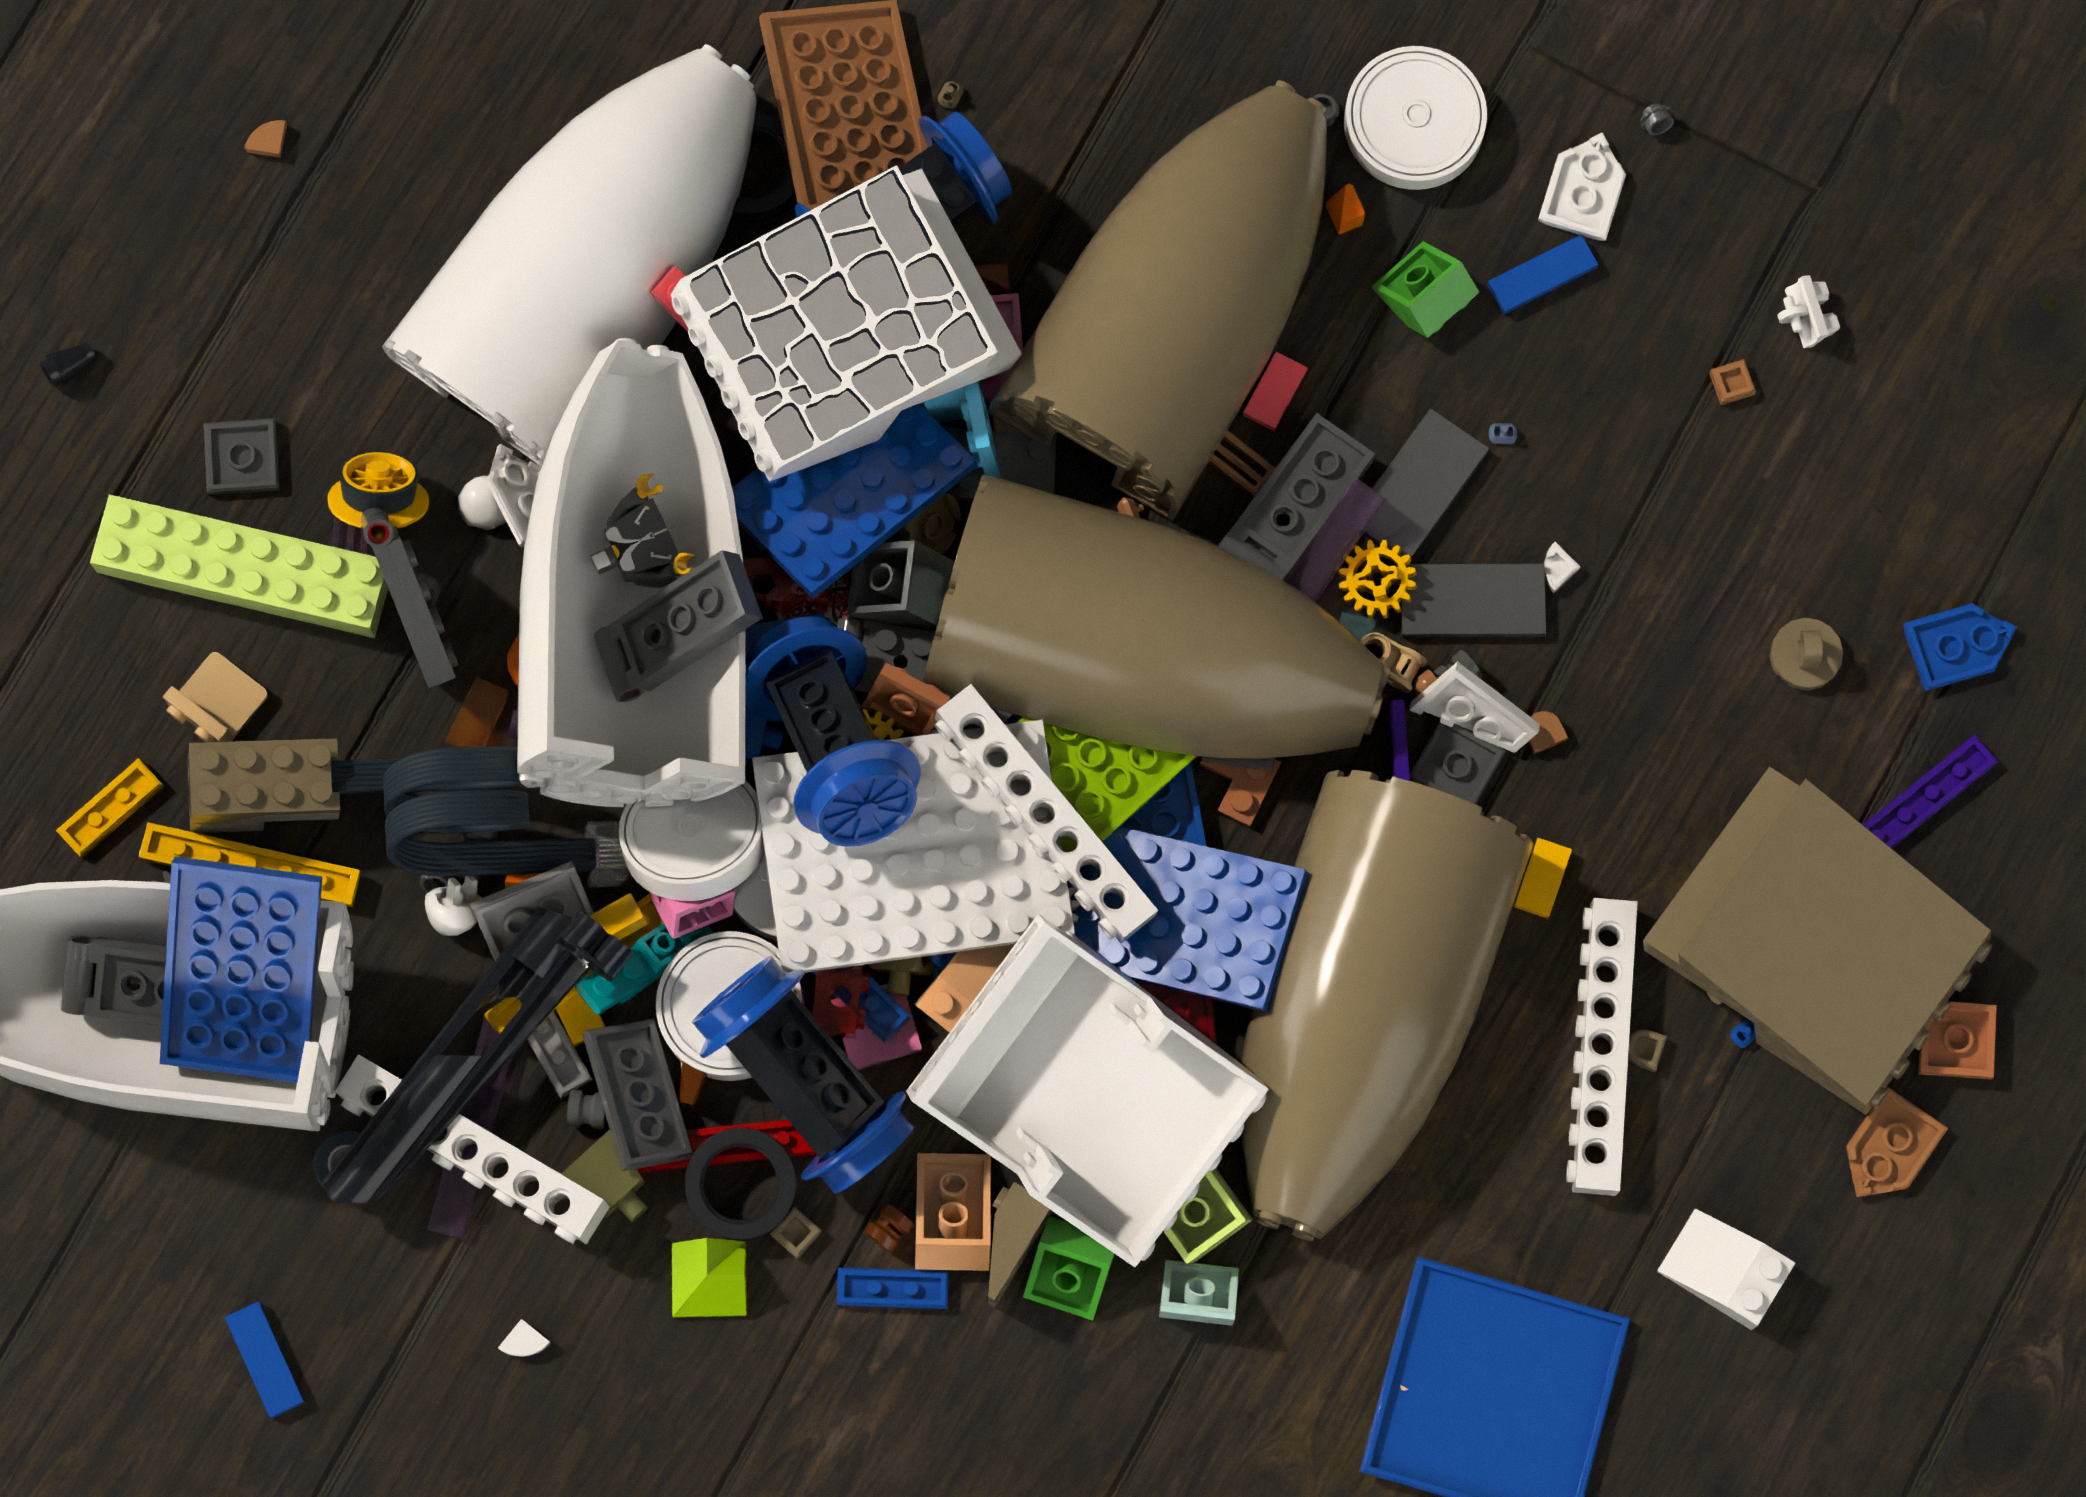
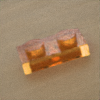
[445,677,510,747]

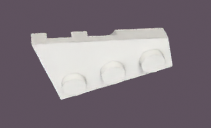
[1409,661,1540,753]

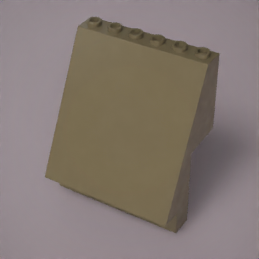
[1643,766,1993,1115]

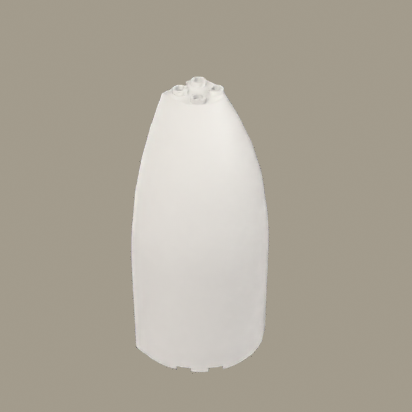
[382,44,757,467]
[517,338,746,807]
[0,880,354,1131]

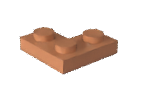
[1200,759,1281,829]

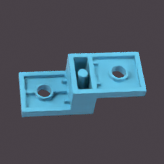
[919,380,1001,477]

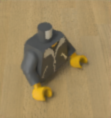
[590,473,695,589]

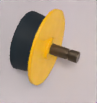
[328,452,429,530]

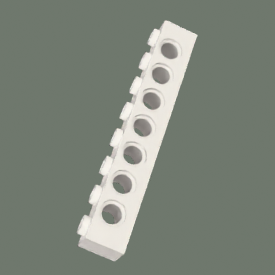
[935,684,1158,944]
[1566,898,1638,1196]
[335,1054,610,1244]

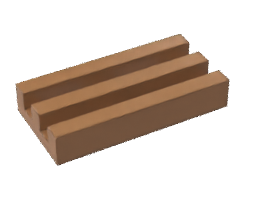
[1208,430,1276,498]

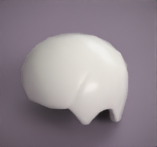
[458,476,507,530]

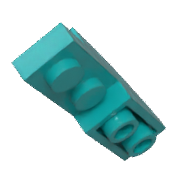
[575,923,714,1016]

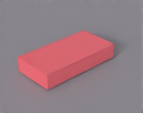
[1243,352,1308,432]

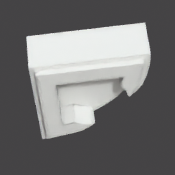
[1544,542,1580,593]
[498,1319,551,1357]

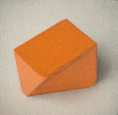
[1326,183,1365,235]

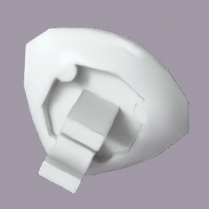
[425,876,482,936]

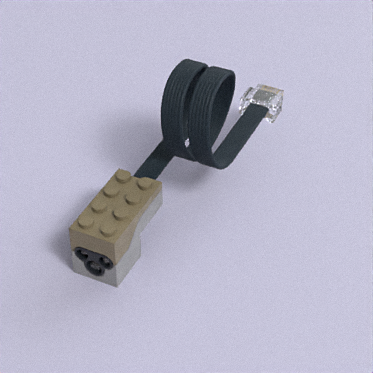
[188,738,633,888]

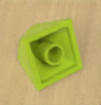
[672,1238,747,1318]

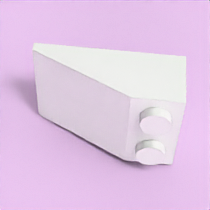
[1657,1209,1795,1330]

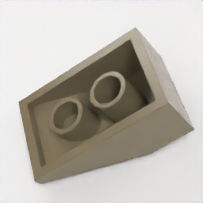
[988,1182,1052,1309]

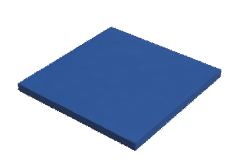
[1359,1256,1631,1497]

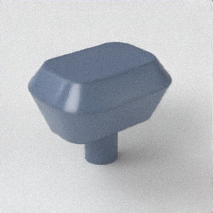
[1489,423,1517,444]

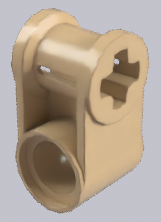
[1360,632,1427,693]

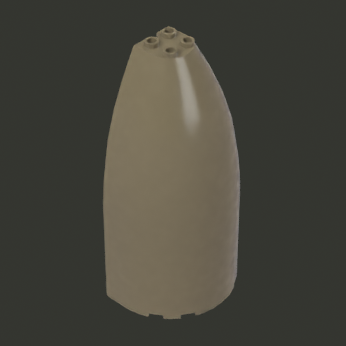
[988,80,1327,521]
[923,474,1390,759]
[1240,770,1533,1242]

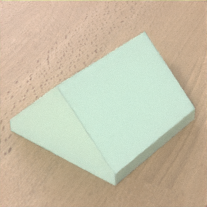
[1159,1260,1239,1326]

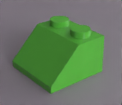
[1371,241,1479,338]
[1023,1216,1115,1321]

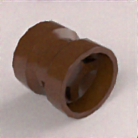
[863,1202,915,1254]

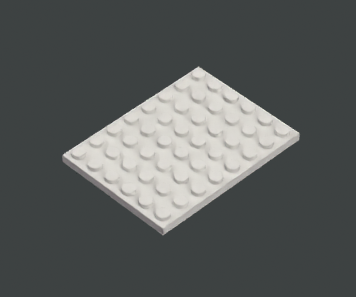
[752,720,1075,973]

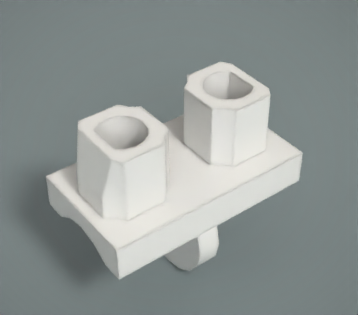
[1777,275,1840,349]

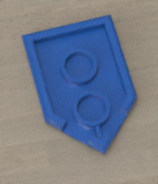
[1903,603,2017,691]

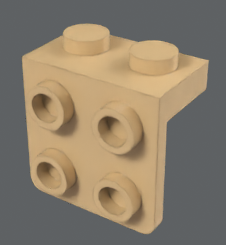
[163,652,268,742]

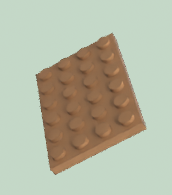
[759,0,928,210]

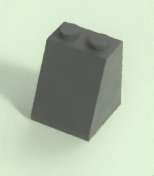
[847,540,955,632]

